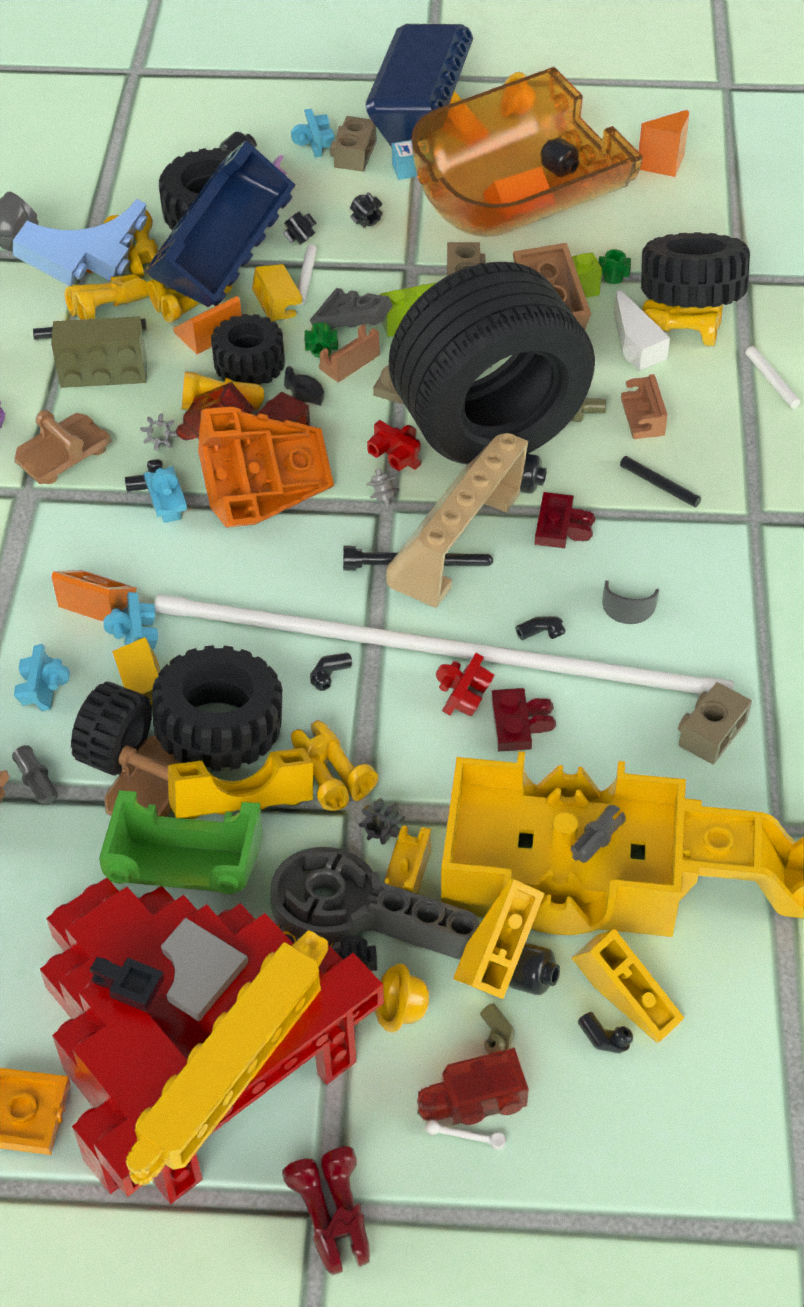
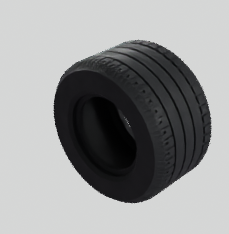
[388,261,595,465]

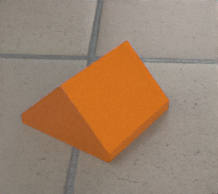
[637,110,690,177]
[483,166,555,222]
[173,296,242,354]
[51,570,137,621]

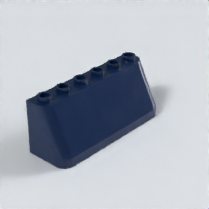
[366,24,473,148]
[144,140,296,307]

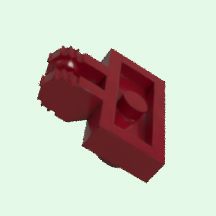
[534,492,596,549]
[491,688,556,752]

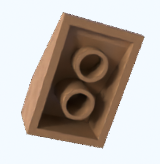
[513,243,591,329]

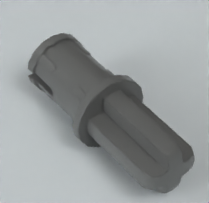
[12,745,58,806]
[570,805,626,863]

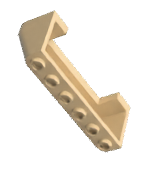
[386,433,528,608]

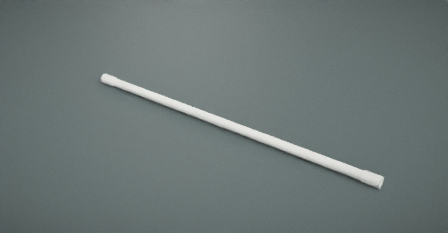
[155,594,734,695]

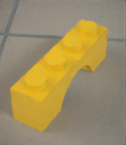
[168,748,313,819]

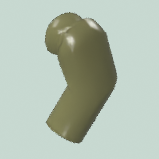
[571,398,606,422]
[480,1003,515,1058]

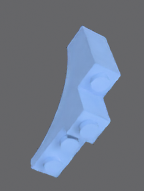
[13,199,148,286]

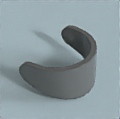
[602,580,659,624]

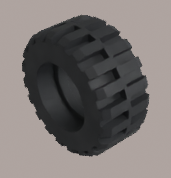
[158,148,233,231]
[641,232,750,308]
[152,645,283,771]

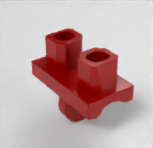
[367,420,421,472]
[436,653,495,716]

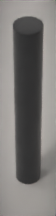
[620,456,701,508]

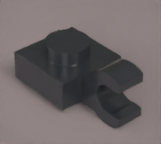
[90,957,164,1012]

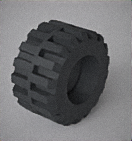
[211,314,285,386]
[71,681,152,776]

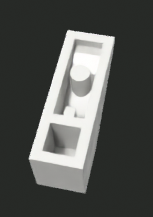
[614,289,670,371]

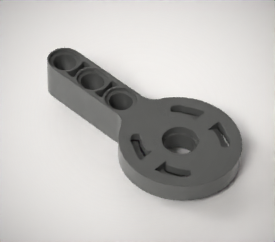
[270,847,480,959]

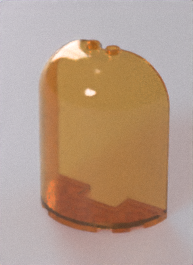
[411,67,643,237]

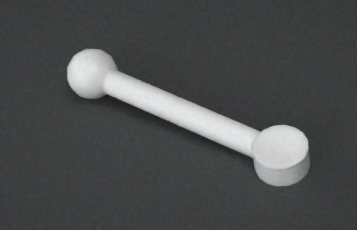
[425,1119,506,1150]

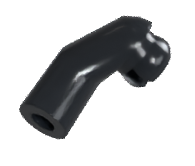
[125,459,165,492]
[515,616,566,640]
[310,652,352,691]
[578,1012,633,1054]

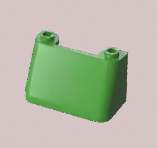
[99,790,263,894]

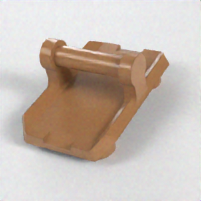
[14,410,112,484]
[104,736,187,817]

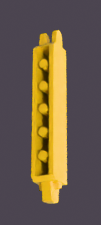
[126,930,328,1186]

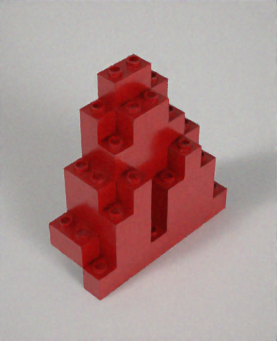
[40,877,384,1205]

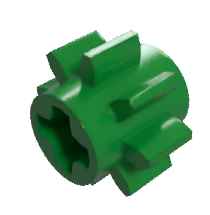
[598,249,631,284]
[304,323,338,358]

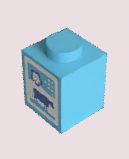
[391,138,432,180]

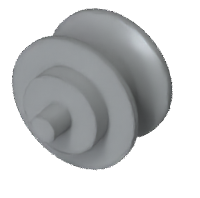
[366,469,399,505]

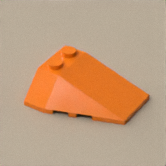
[198,407,334,528]

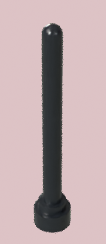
[343,546,493,571]

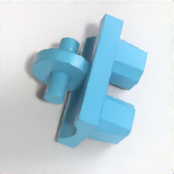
[291,108,334,158]
[144,466,187,523]
[103,592,158,649]
[14,644,70,711]

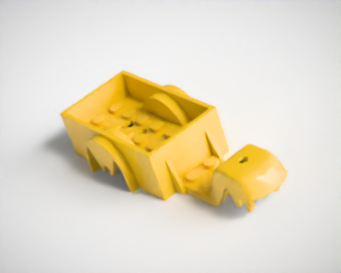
[441,751,804,937]

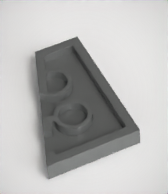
[310,288,393,329]

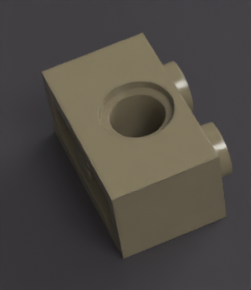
[678,682,752,765]

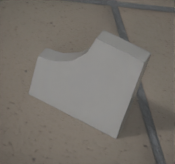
[161,918,248,1021]

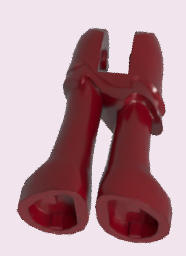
[282,1146,370,1275]

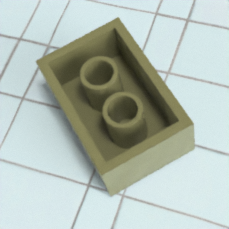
[51,316,147,388]

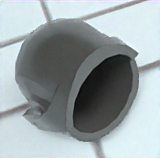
[0,191,39,251]

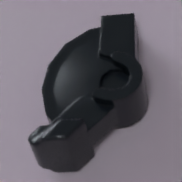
[284,366,325,406]

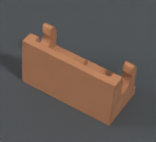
[319,324,380,382]
[621,374,668,439]

